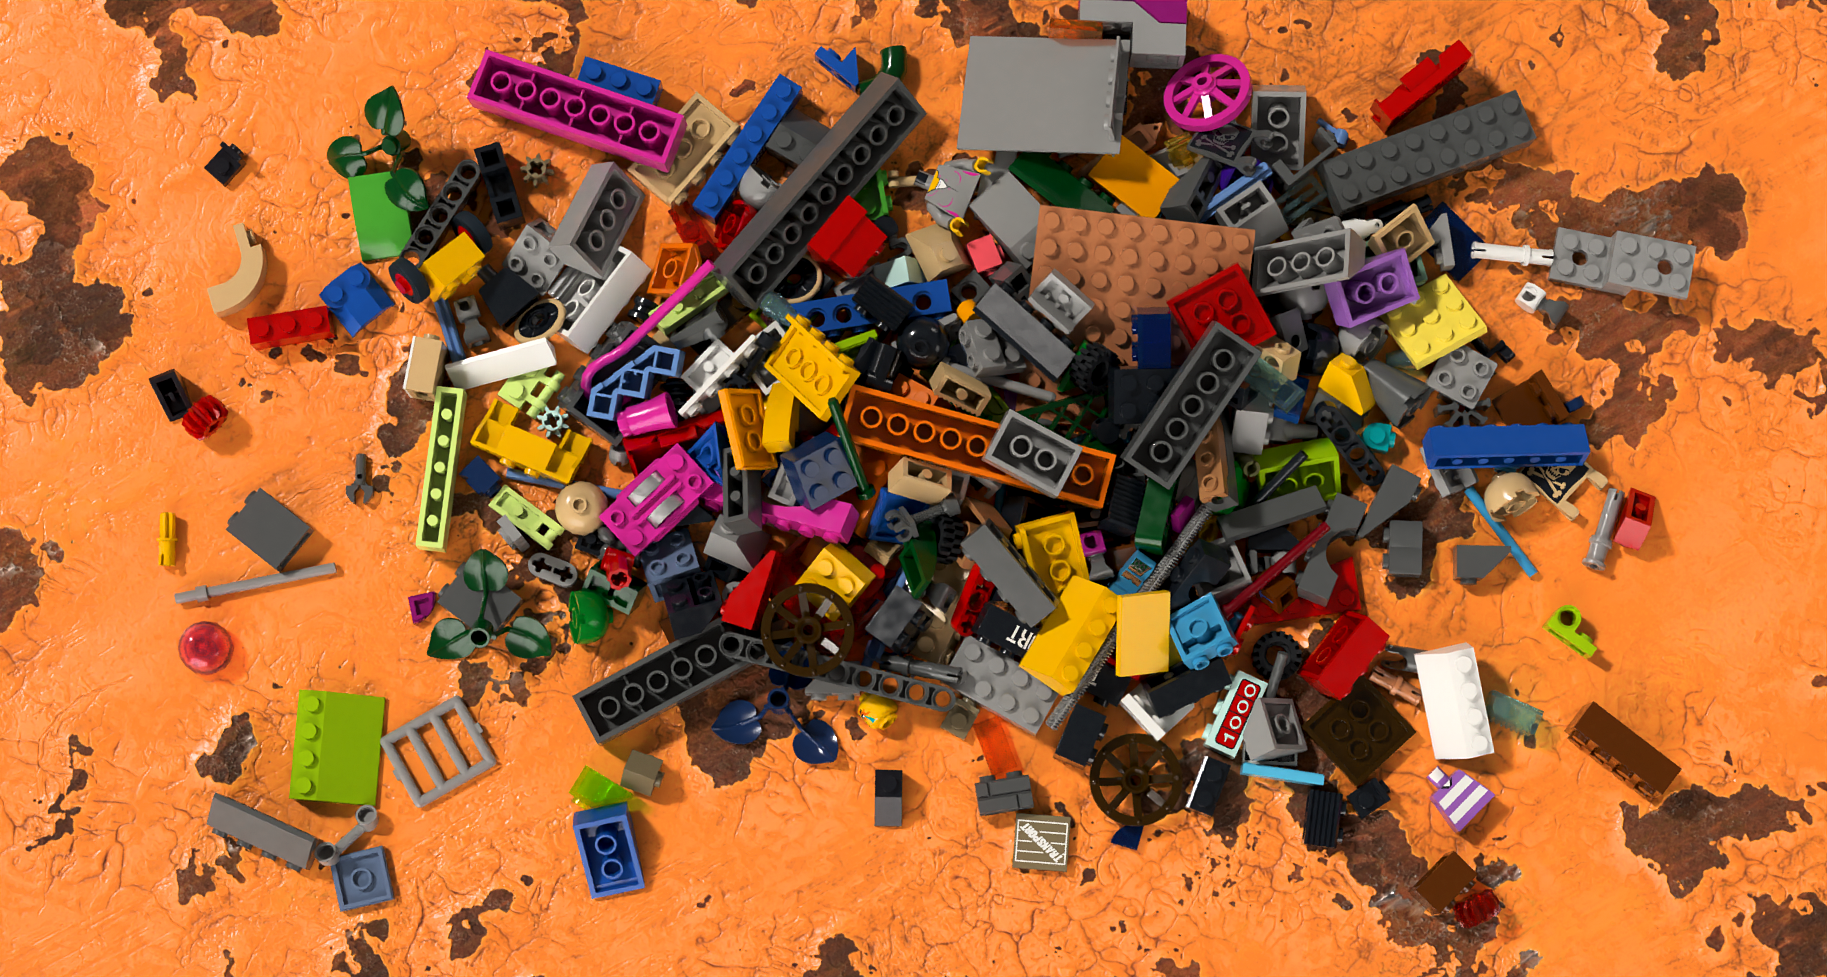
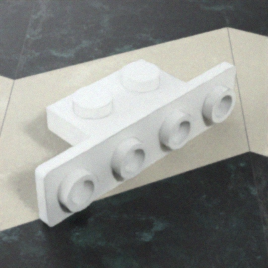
[678,334,759,419]

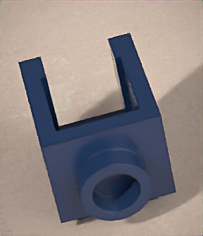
[459,455,503,499]

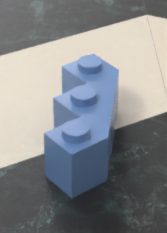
[586,345,686,422]

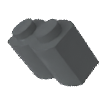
[1382,520,1423,578]

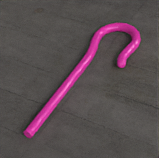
[581,259,716,406]

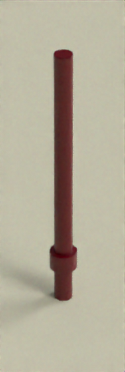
[1220,521,1331,621]

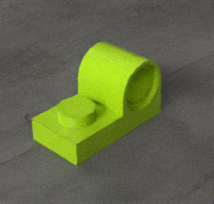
[1542,605,1597,659]

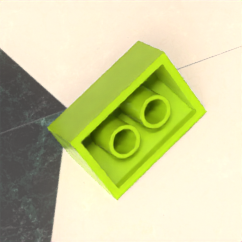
[1253,437,1341,501]

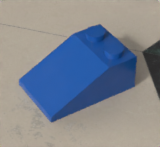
[573,801,645,899]

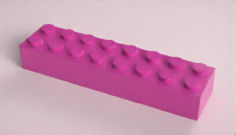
[467,49,688,173]

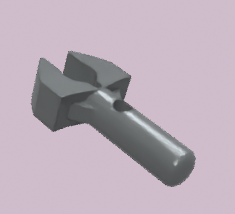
[346,453,374,505]

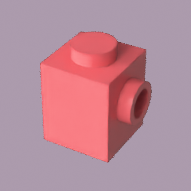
[966,234,1005,279]

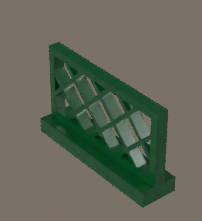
[1017,387,1125,454]

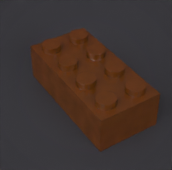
[1564,701,1682,798]

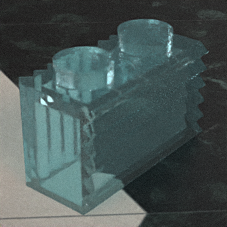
[1485,690,1544,737]

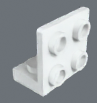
[1119,673,1195,741]

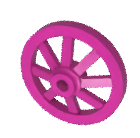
[1164,54,1253,132]

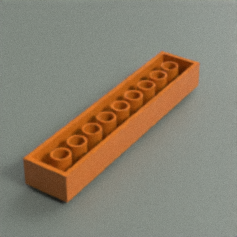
[837,384,1116,509]

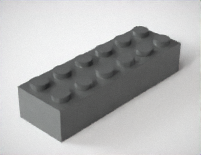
[1120,321,1262,490]

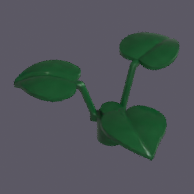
[327,86,430,211]
[427,549,552,659]

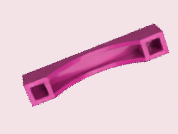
[699,481,860,544]

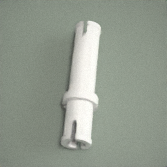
[1471,241,1554,267]

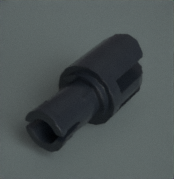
[1373,194,1434,227]

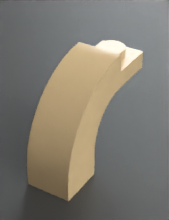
[207,222,268,319]

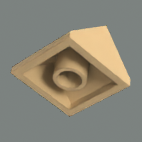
[1367,203,1435,263]

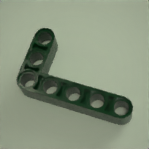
[1135,472,1182,564]

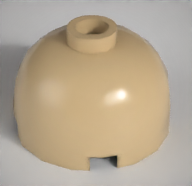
[1484,471,1540,522]
[555,481,609,536]

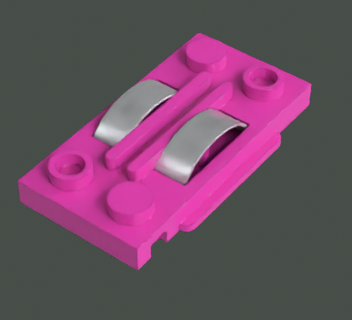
[599,443,715,557]

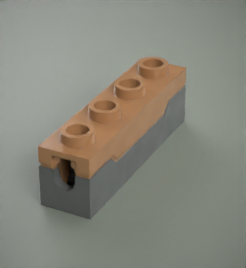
[1195,407,1239,512]

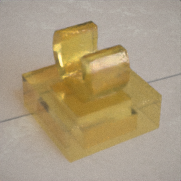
[1164,131,1198,168]

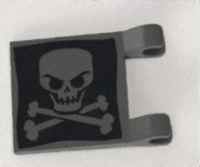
[1187,115,1274,177]

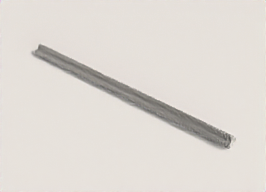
[1045,503,1213,731]

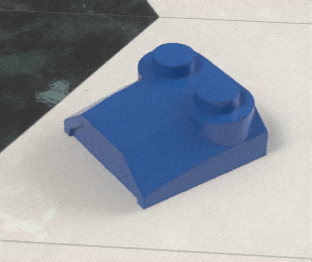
[319,262,395,338]

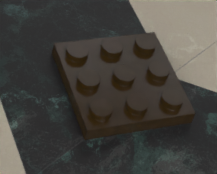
[1301,675,1416,787]

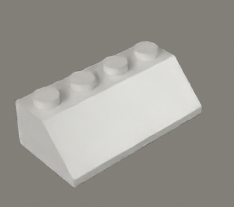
[541,246,652,354]
[1414,642,1495,759]

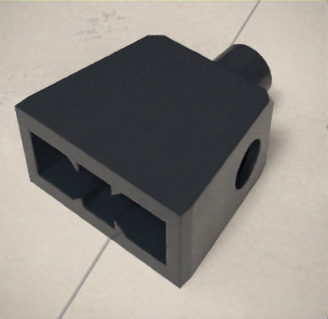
[477,264,542,331]

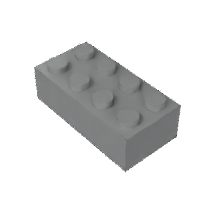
[940,636,1059,737]

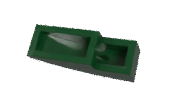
[899,521,937,599]

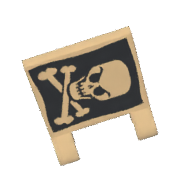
[1518,462,1608,521]

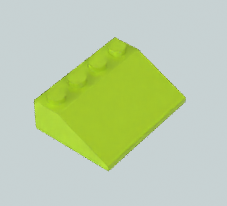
[289,689,386,806]

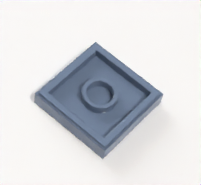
[331,846,395,912]

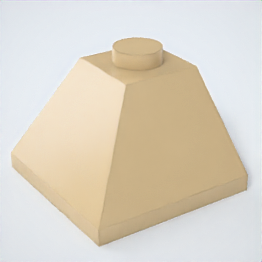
[905,224,972,282]

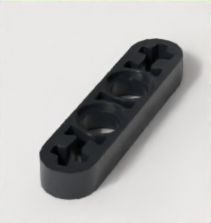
[1314,400,1385,486]

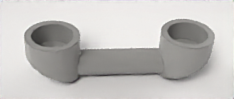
[314,805,379,866]

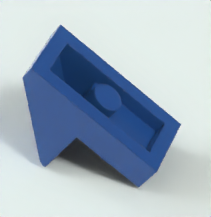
[814,46,859,93]

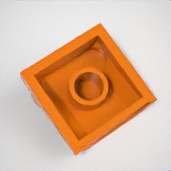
[647,243,702,299]

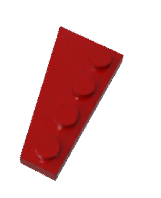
[1250,556,1361,626]

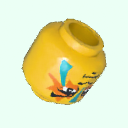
[858,692,898,730]

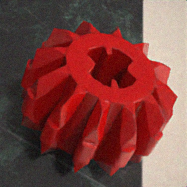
[182,395,229,441]

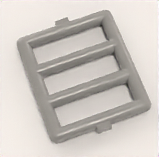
[380,695,496,808]

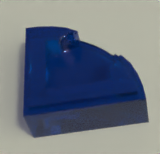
[1110,826,1144,851]

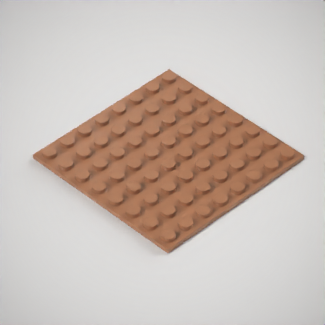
[1015,204,1256,432]

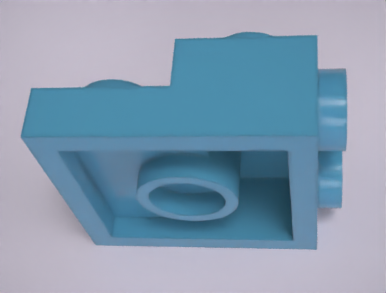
[1170,592,1238,670]

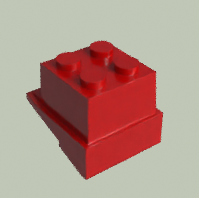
[807,195,887,279]

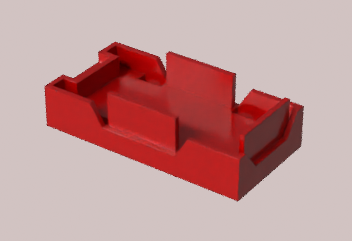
[1369,40,1473,134]
[622,409,731,478]

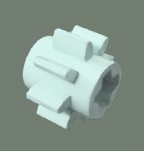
[537,406,570,439]

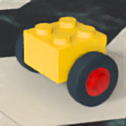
[389,210,493,304]

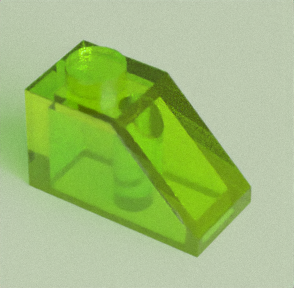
[569,765,634,810]

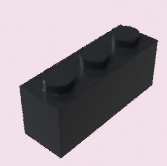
[1140,655,1232,719]

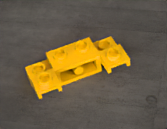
[470,398,593,485]

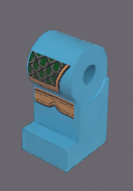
[1108,550,1156,595]

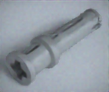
[1582,488,1625,571]

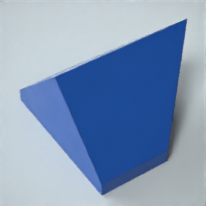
[687,422,729,486]

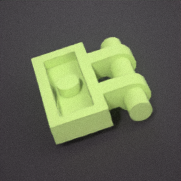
[497,367,565,420]

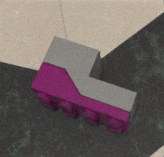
[1077,0,1187,69]

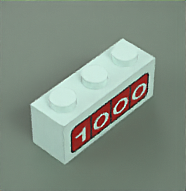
[1201,670,1268,759]

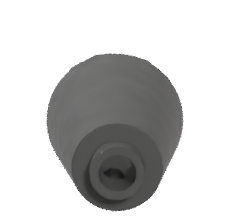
[1360,358,1432,429]

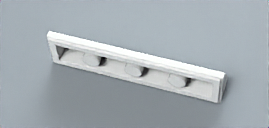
[445,337,557,390]

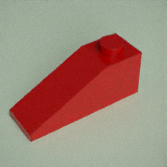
[720,550,783,632]

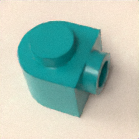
[1361,423,1396,454]

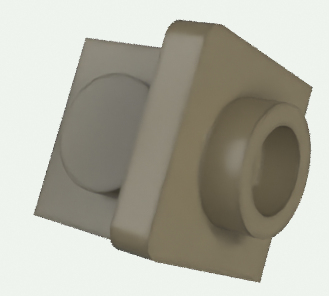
[940,696,980,741]

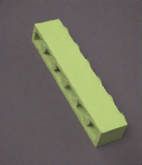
[415,386,467,553]

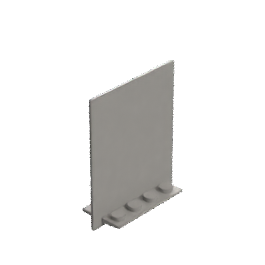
[957,36,1131,157]

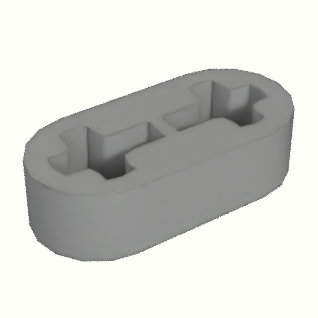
[528,553,578,588]

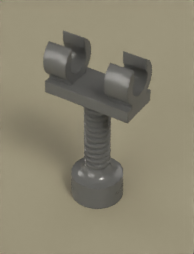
[884,493,961,542]

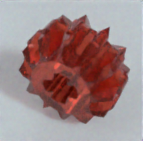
[1452,889,1502,929]

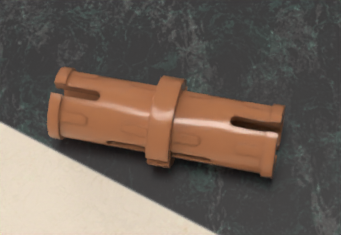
[1368,665,1422,706]

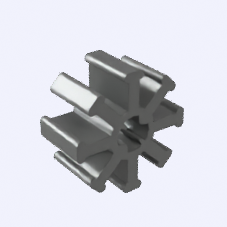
[1433,393,1491,427]

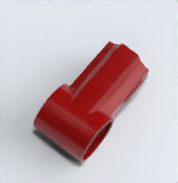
[601,546,635,591]

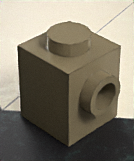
[620,749,665,797]

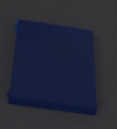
[1424,201,1485,282]

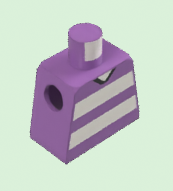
[1426,766,1495,833]

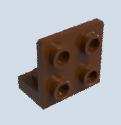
[1492,369,1570,426]

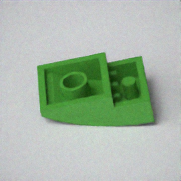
[348,170,413,262]

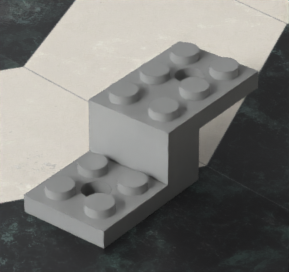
[1547,227,1697,300]

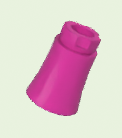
[616,391,678,437]

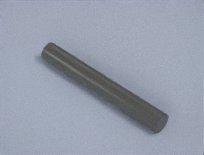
[1264,651,1289,698]

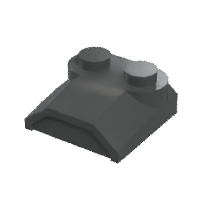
[670,301,728,349]

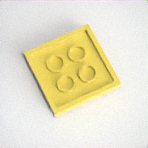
[1377,273,1487,370]

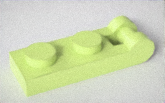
[488,484,565,551]

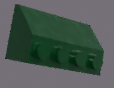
[1008,152,1116,213]

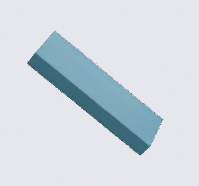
[1240,762,1325,787]

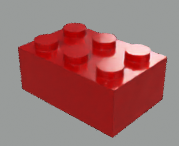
[1297,610,1390,700]

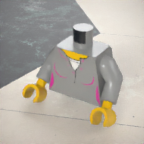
[914,157,993,237]

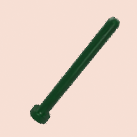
[828,397,876,500]

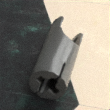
[1380,644,1428,673]

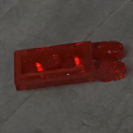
[668,200,721,266]

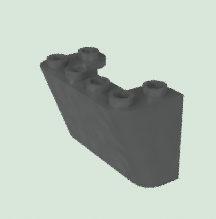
[557,321,669,447]

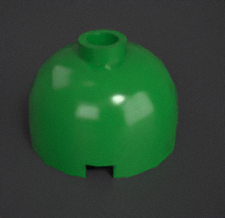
[568,590,613,645]

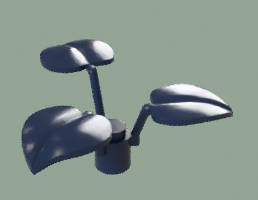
[711,642,838,764]

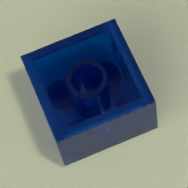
[1131,307,1171,369]

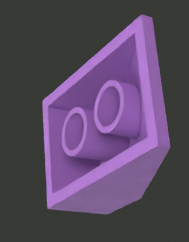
[1324,248,1420,328]

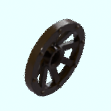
[761,583,855,677]
[1089,733,1182,827]

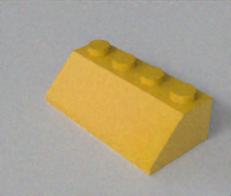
[1018,575,1117,696]

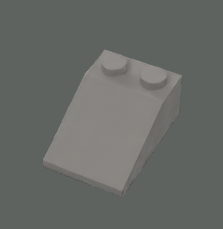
[1250,85,1307,170]
[968,171,1040,269]

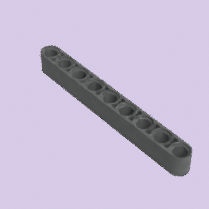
[719,632,956,712]

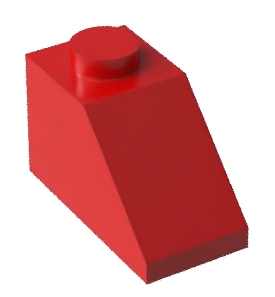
[1613,487,1656,551]

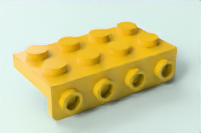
[763,313,861,422]
[1013,510,1090,629]

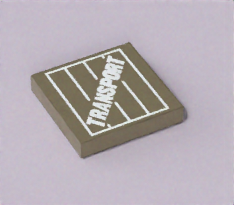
[1012,813,1071,872]

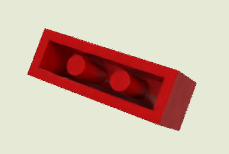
[247,305,335,350]

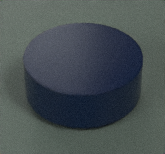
[1563,395,1586,413]

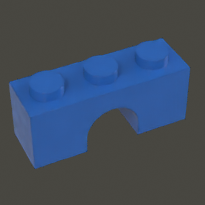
[577,56,663,106]

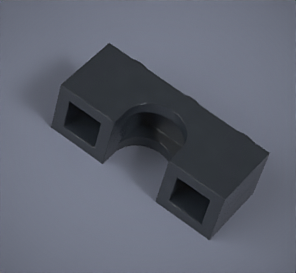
[474,142,526,231]
[1157,538,1231,615]

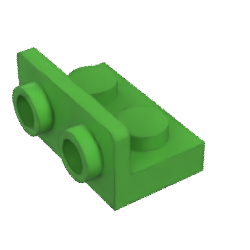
[853,168,893,222]

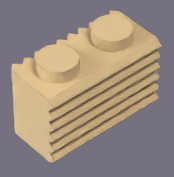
[929,362,992,417]
[888,456,952,506]

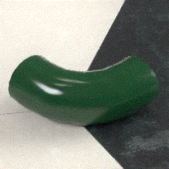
[859,45,907,95]

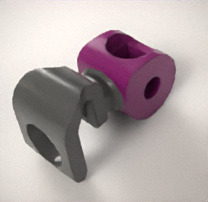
[1080,529,1115,582]

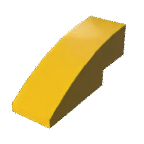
[762,383,800,453]

